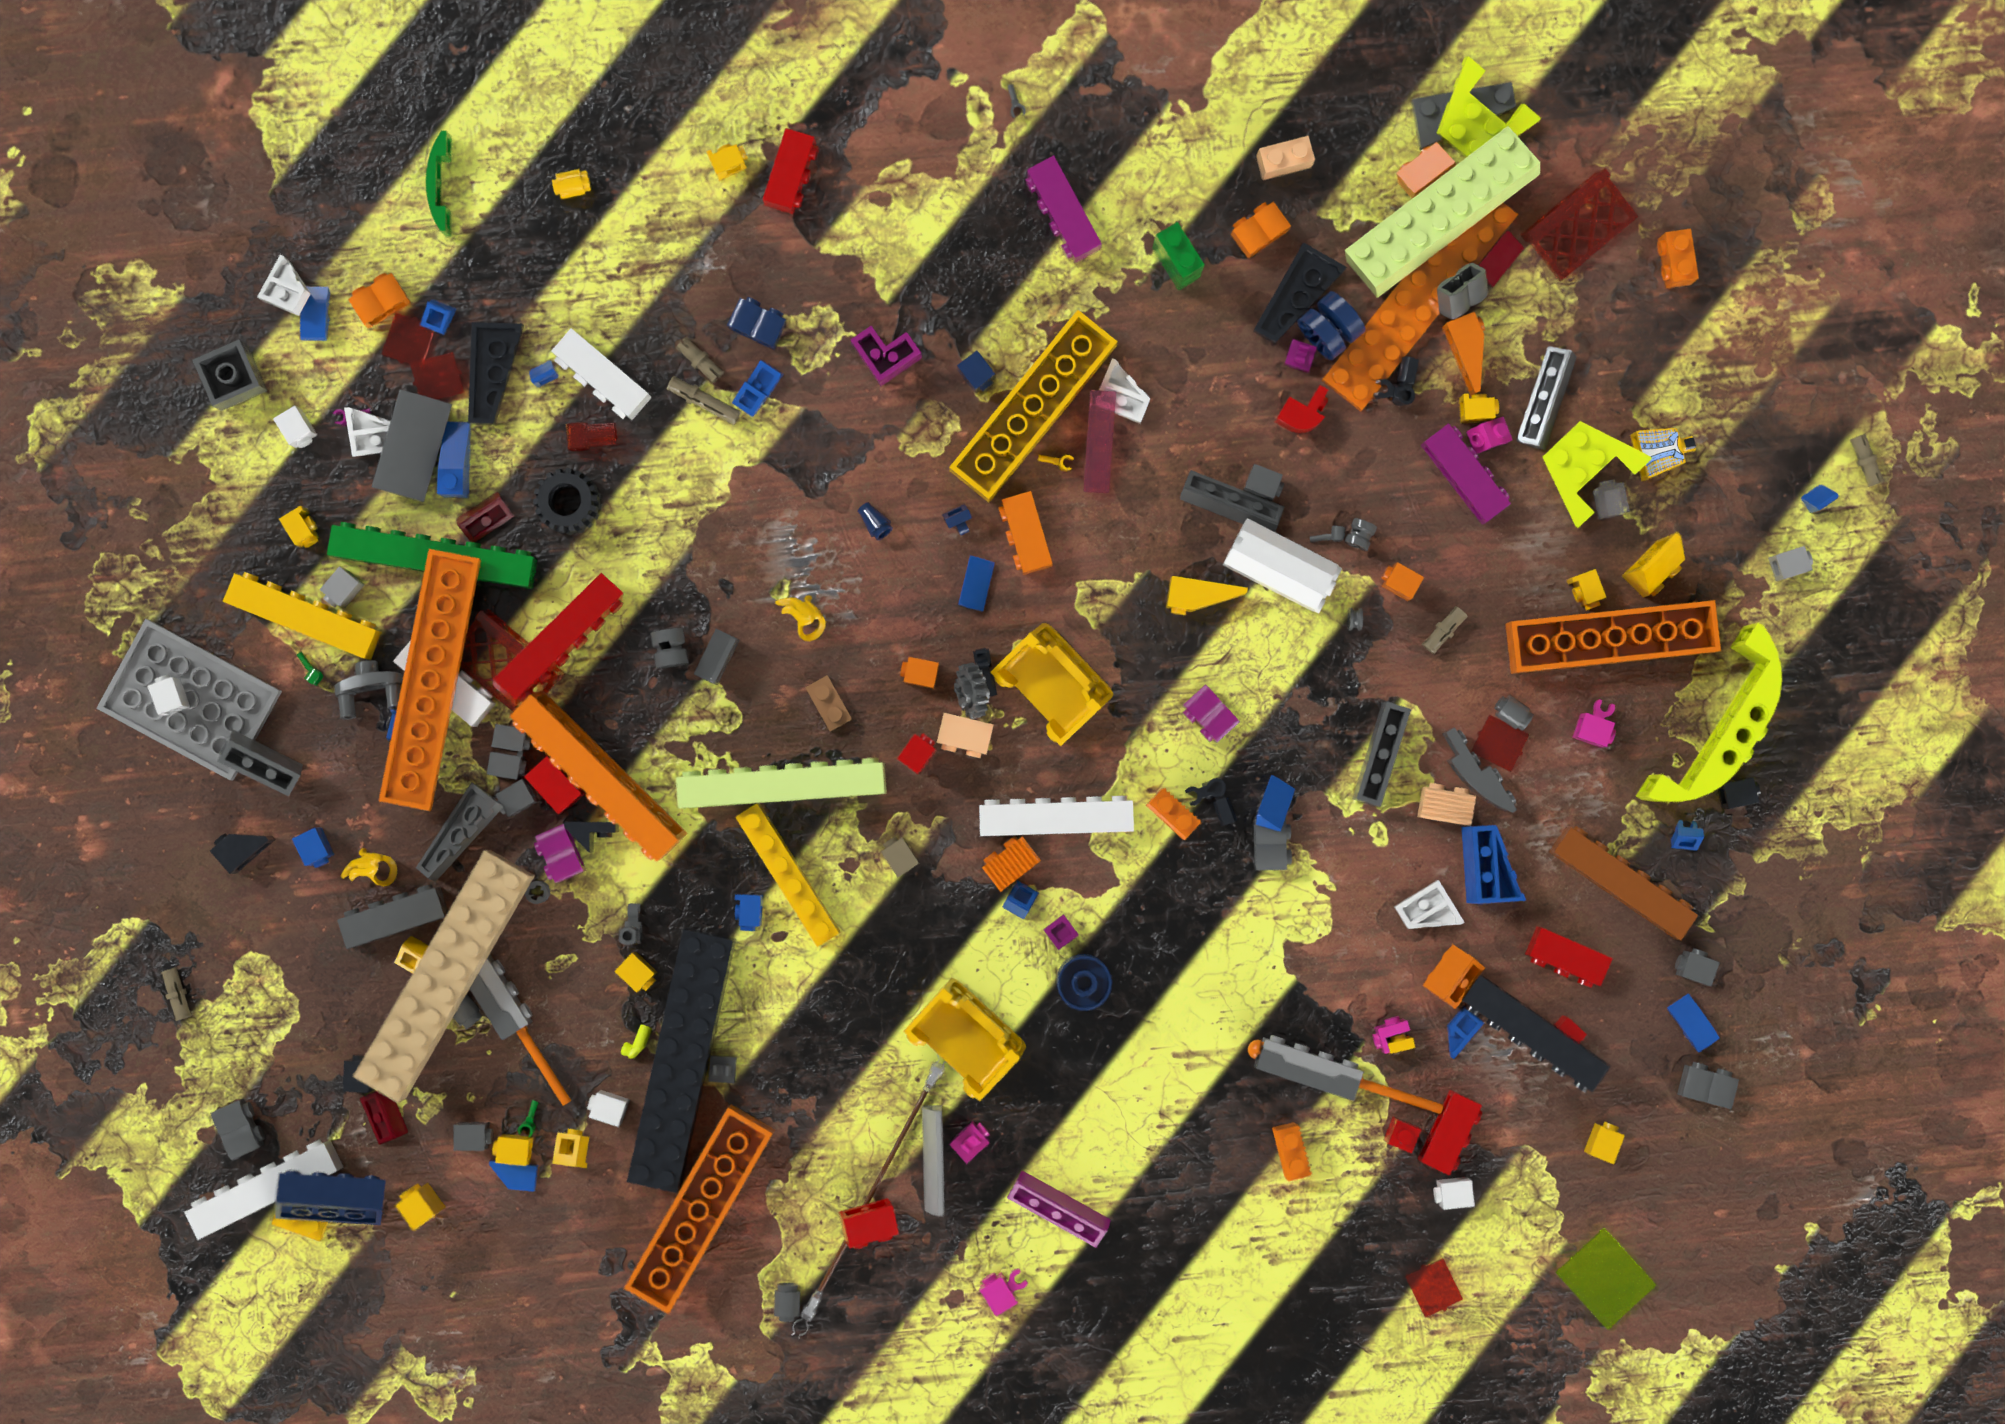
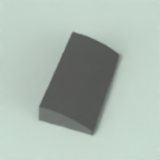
[371,390,452,502]

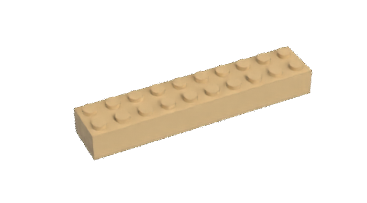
[353,850,535,1102]

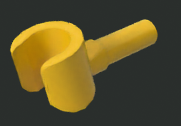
[1038,455,1074,471]

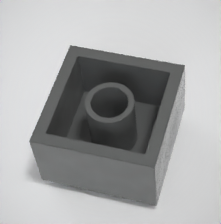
[193,340,268,411]

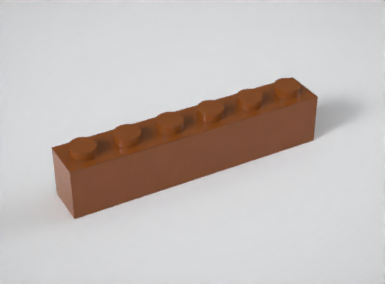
[1549,826,1698,941]

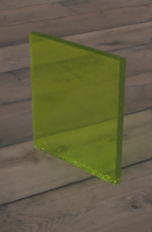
[1555,1228,1656,1330]

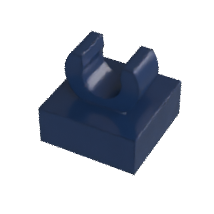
[942,504,972,536]

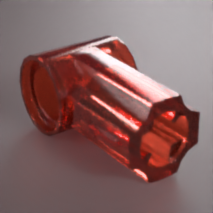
[565,422,618,451]

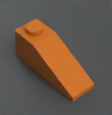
[1442,311,1485,397]

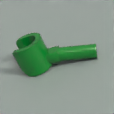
[297,652,323,686]
[518,1100,538,1138]

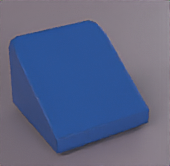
[420,300,456,335]
[529,360,559,388]
[1801,485,1839,513]
[1002,880,1039,919]

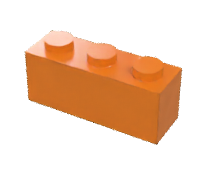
[998,491,1053,575]

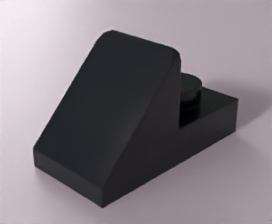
[564,822,619,853]

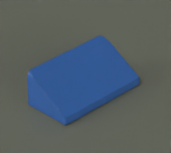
[958,555,995,612]
[1256,775,1295,832]

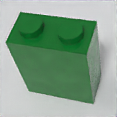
[1152,221,1204,291]

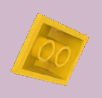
[1622,532,1685,597]

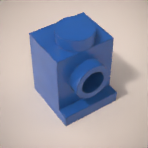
[735,894,763,931]

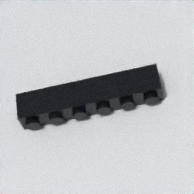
[1463,975,1611,1093]

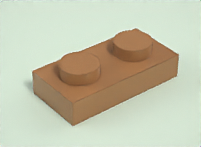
[805,675,853,732]

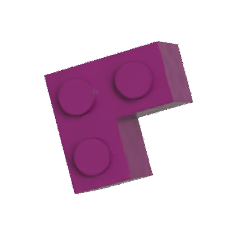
[850,326,922,387]

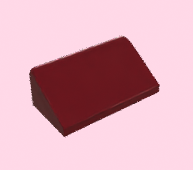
[1478,230,1524,288]
[456,492,514,543]
[360,1091,408,1145]

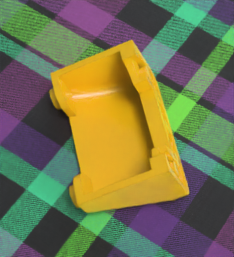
[991,623,1113,746]
[903,978,1026,1101]

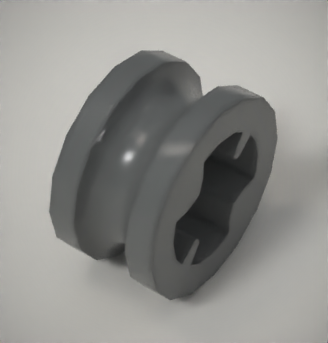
[1347,608,1363,631]
[525,881,550,904]

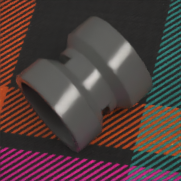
[1344,518,1377,551]

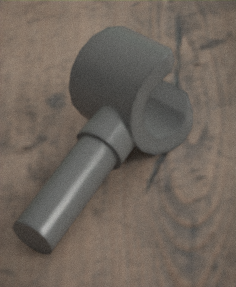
[1007,84,1026,119]
[1310,526,1345,543]

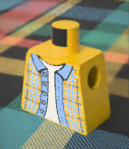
[1630,428,1696,481]

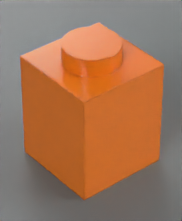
[1381,562,1424,601]
[900,657,939,689]

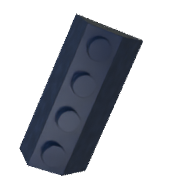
[275,1170,386,1225]

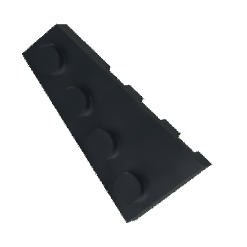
[1253,242,1347,344]
[468,322,524,425]

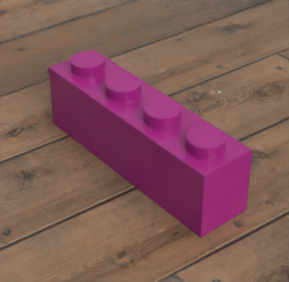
[1025,156,1102,264]
[1420,423,1511,525]

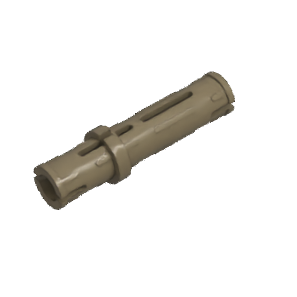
[667,375,742,425]

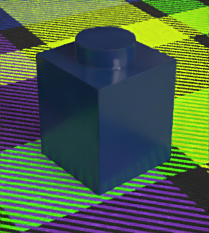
[957,350,996,393]

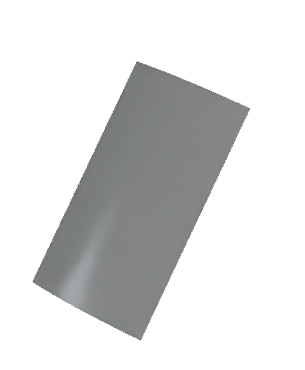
[922,1105,945,1216]

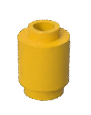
[552,169,591,199]

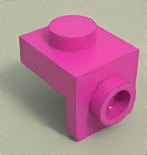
[1467,416,1513,454]
[1372,1016,1410,1054]

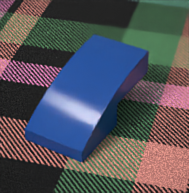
[300,286,331,341]
[732,360,783,417]
[1667,993,1720,1053]

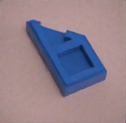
[1447,1006,1484,1059]
[489,1160,538,1192]

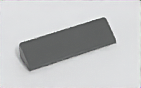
[1516,346,1576,450]
[1180,470,1284,532]

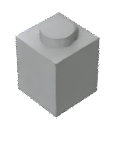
[1768,546,1813,582]
[320,566,365,608]

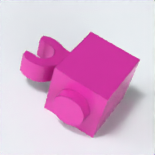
[1572,699,1616,748]
[950,1121,990,1164]
[980,1268,1028,1317]

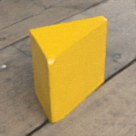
[394,936,429,973]

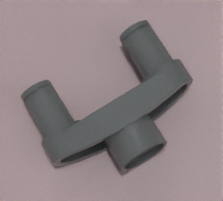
[334,660,403,720]

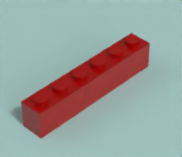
[493,573,624,706]

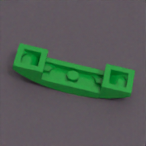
[426,131,452,237]

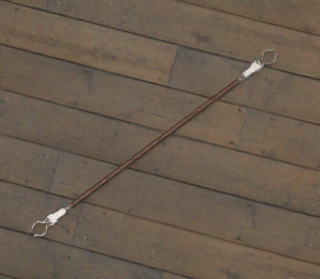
[792,1054,947,1338]

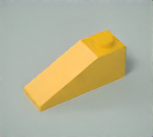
[1166,576,1248,615]

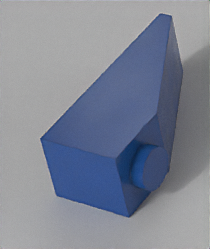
[437,422,471,498]

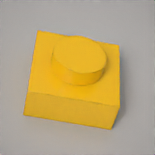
[1387,1033,1415,1054]

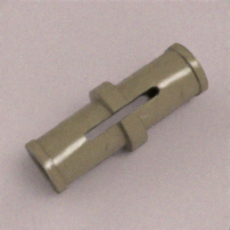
[676,337,724,383]
[1850,434,1884,487]
[1422,606,1468,655]
[160,967,192,1021]

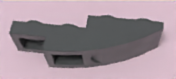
[1442,728,1517,813]

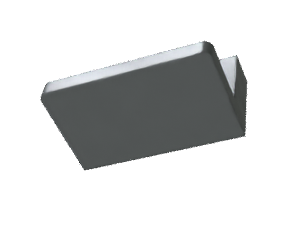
[694,629,740,686]

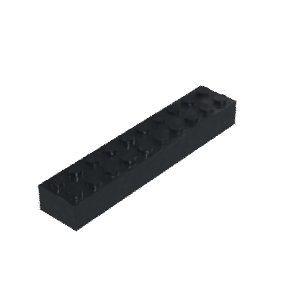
[627,928,736,1193]

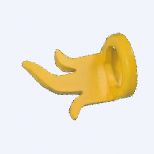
[775,595,826,642]
[341,848,397,887]

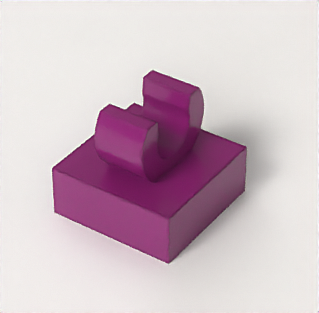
[1284,339,1317,373]
[1043,914,1079,950]

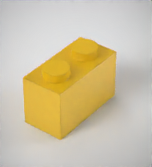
[395,1183,446,1231]

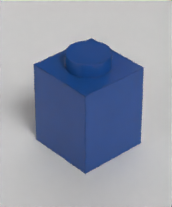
[292,827,335,868]

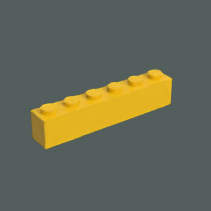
[222,572,382,660]
[736,803,841,947]

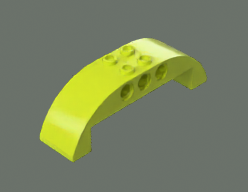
[1636,623,1782,802]

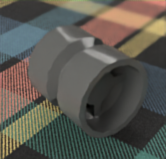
[650,628,689,669]

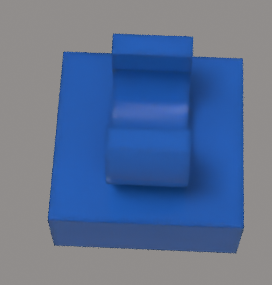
[1671,820,1704,850]

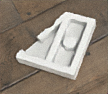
[257,255,311,316]
[1094,358,1150,423]
[344,407,390,457]
[1394,880,1465,929]

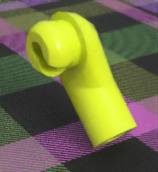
[621,1025,652,1059]

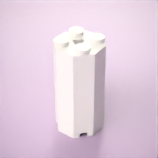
[1223,518,1342,614]

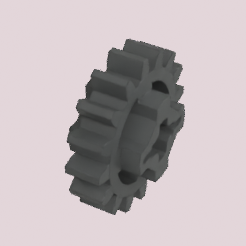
[954,662,990,719]

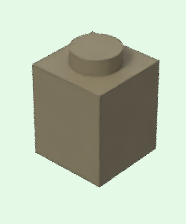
[881,836,920,877]

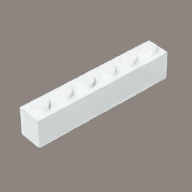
[979,796,1134,836]
[184,1139,343,1240]

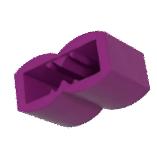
[1182,684,1240,743]
[534,824,586,883]

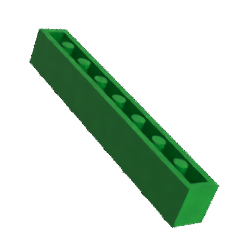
[327,522,538,589]

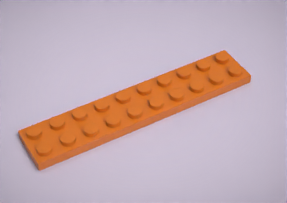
[1321,203,1518,412]
[379,549,481,811]

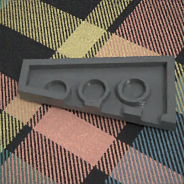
[1411,82,1516,150]
[416,782,504,882]

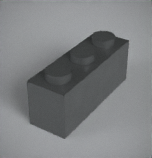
[217,730,303,796]

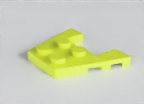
[1436,56,1541,158]
[1543,421,1652,528]

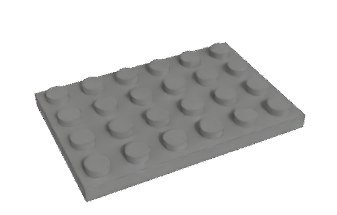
[97,619,282,781]

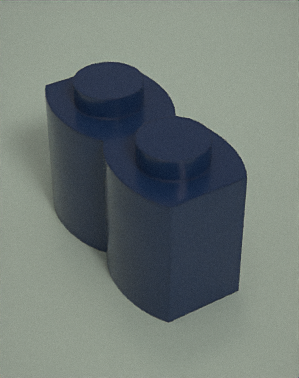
[727,297,787,350]

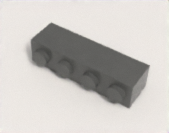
[1352,701,1411,807]
[337,884,449,949]

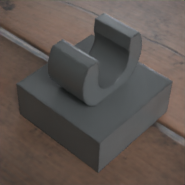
[708,1055,737,1083]

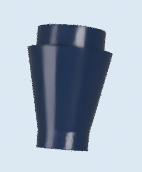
[857,502,893,540]

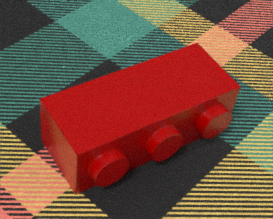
[762,128,819,215]
[1525,927,1613,988]
[1418,1090,1483,1176]

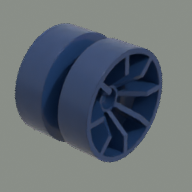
[1297,291,1366,361]
[1056,954,1112,1011]

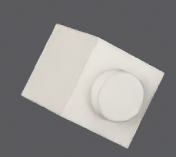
[273,406,317,448]
[148,675,190,716]
[587,1090,630,1127]
[1434,1177,1474,1210]

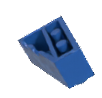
[1462,825,1526,904]

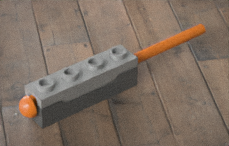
[470,954,572,1106]
[1248,1035,1443,1114]

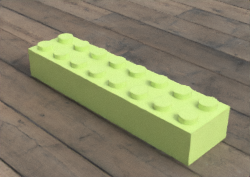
[1345,126,1540,298]
[676,758,887,808]

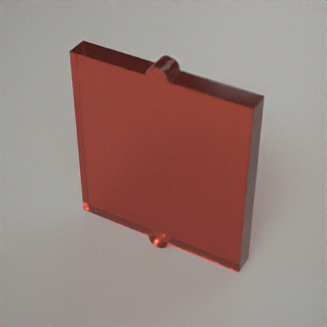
[381,313,434,368]
[410,352,465,400]
[1471,715,1530,772]
[1405,1258,1463,1318]

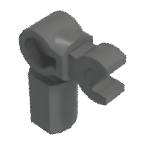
[619,903,642,945]

